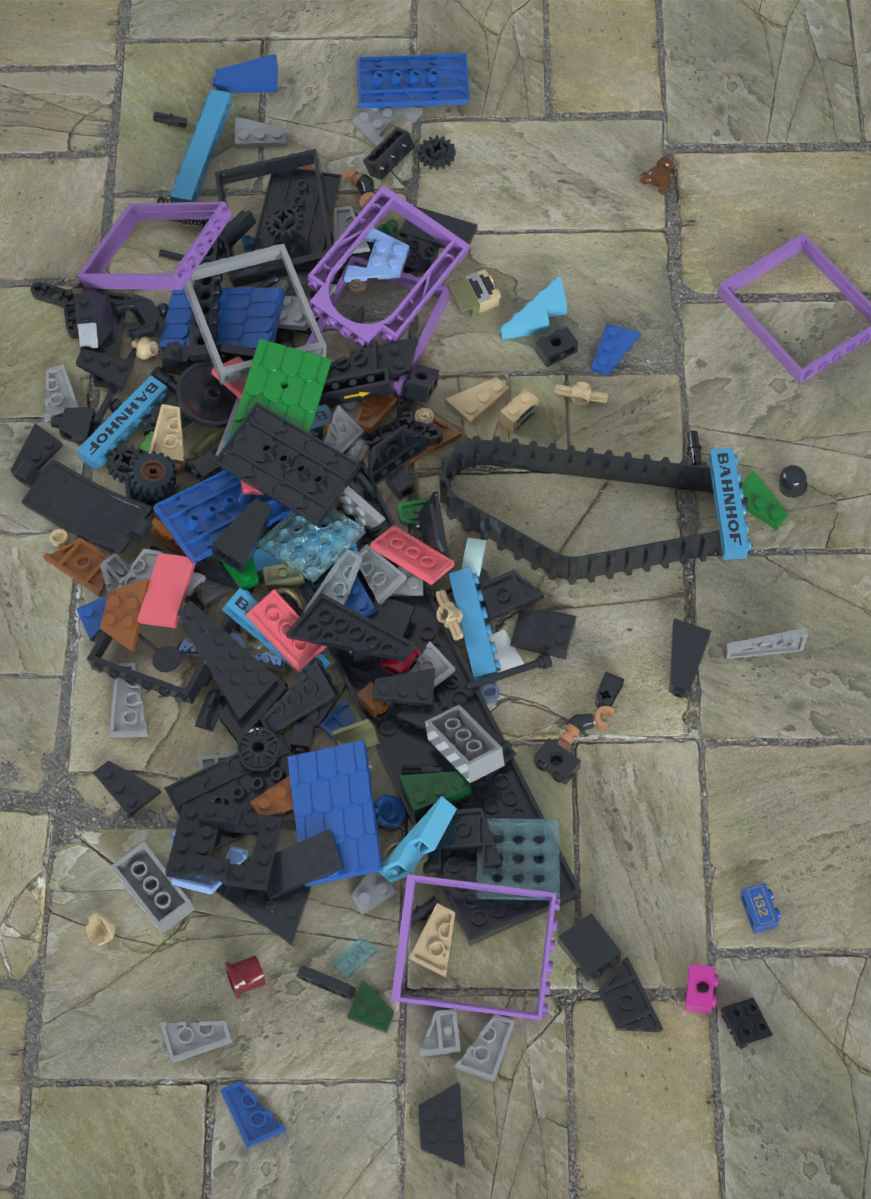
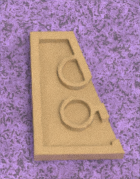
[445,377,509,425]
[148,404,185,464]
[409,903,455,978]

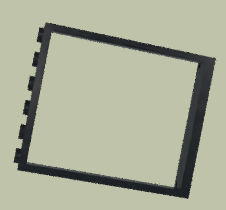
[215,149,334,287]
[87,545,255,704]

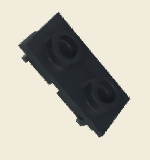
[195,689,226,732]

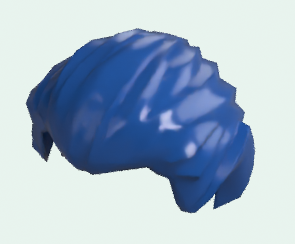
[374,794,406,829]

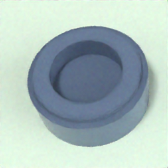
[480,683,500,703]

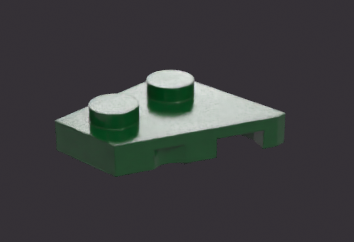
[347,980,394,1033]

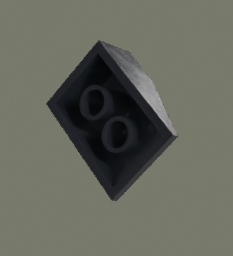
[510,611,576,660]

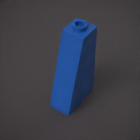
[212,54,278,93]

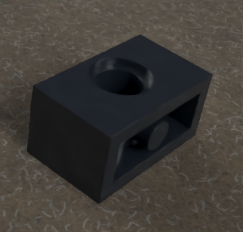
[536,327,578,367]
[404,365,440,403]
[534,738,581,785]

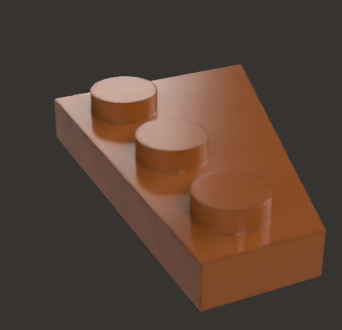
[355,394,398,434]
[150,518,188,557]
[250,776,294,816]

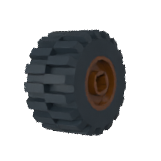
[129,451,177,503]

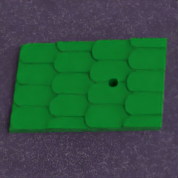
[228,339,332,441]

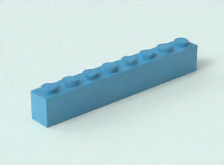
[170,89,232,203]

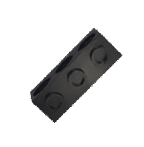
[363,127,415,180]

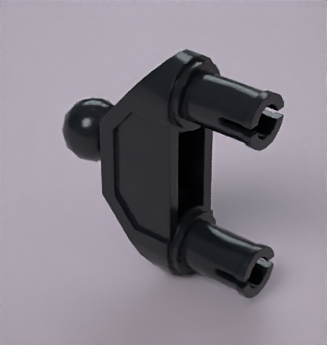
[113,295,169,340]

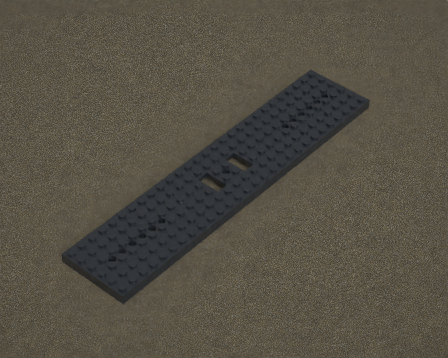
[270,442,582,946]

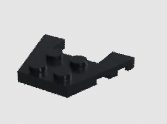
[423,808,503,873]

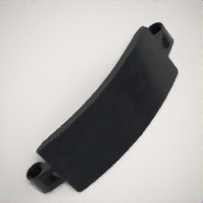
[14,460,153,554]

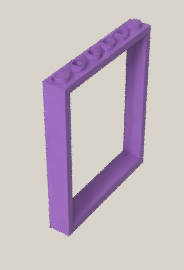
[77,201,233,290]
[718,233,871,383]
[306,256,450,397]
[391,874,560,1020]

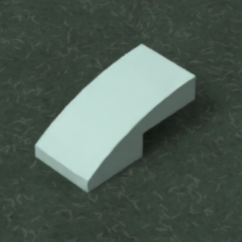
[461,538,486,578]

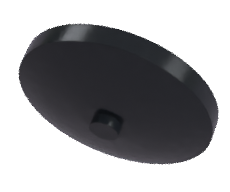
[176,361,237,428]

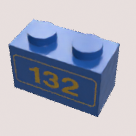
[740,883,781,934]

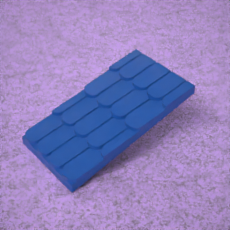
[357,53,470,109]
[159,286,286,350]
[153,471,294,564]
[288,740,383,887]

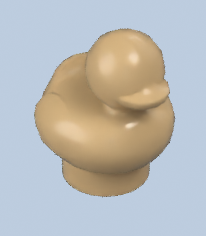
[131,337,158,360]

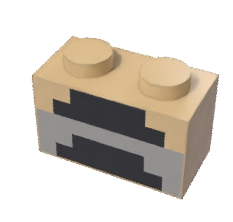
[466,269,501,313]
[500,388,539,434]

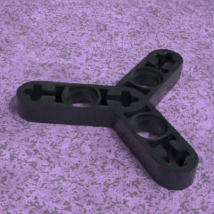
[30,273,105,339]
[362,391,443,450]

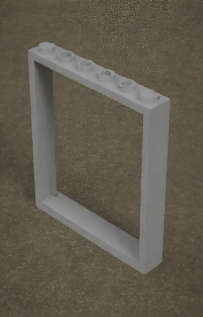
[184,244,326,385]

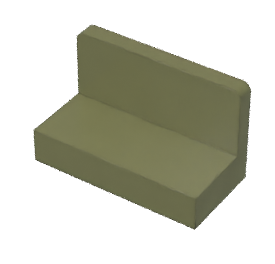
[447,278,480,317]
[188,428,225,458]
[263,561,306,591]
[332,719,380,748]

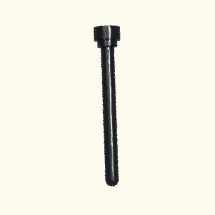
[465,652,552,690]

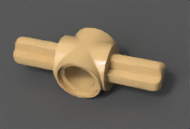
[554,382,609,406]
[436,590,464,641]

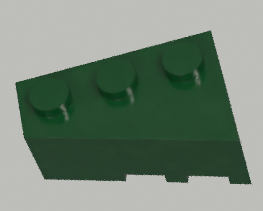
[399,771,471,819]

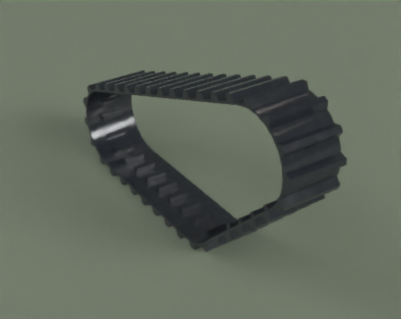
[439,435,748,585]

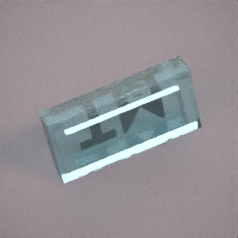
[332,936,377,979]

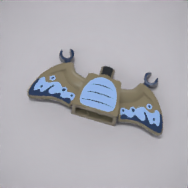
[176,613,284,673]

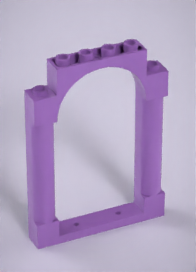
[307,185,470,348]

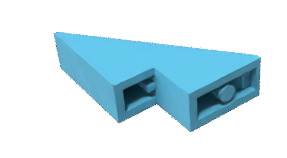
[499,276,567,340]
[379,796,456,883]

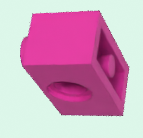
[685,964,718,1013]

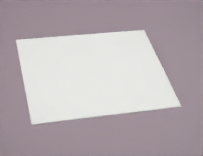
[490,629,524,672]

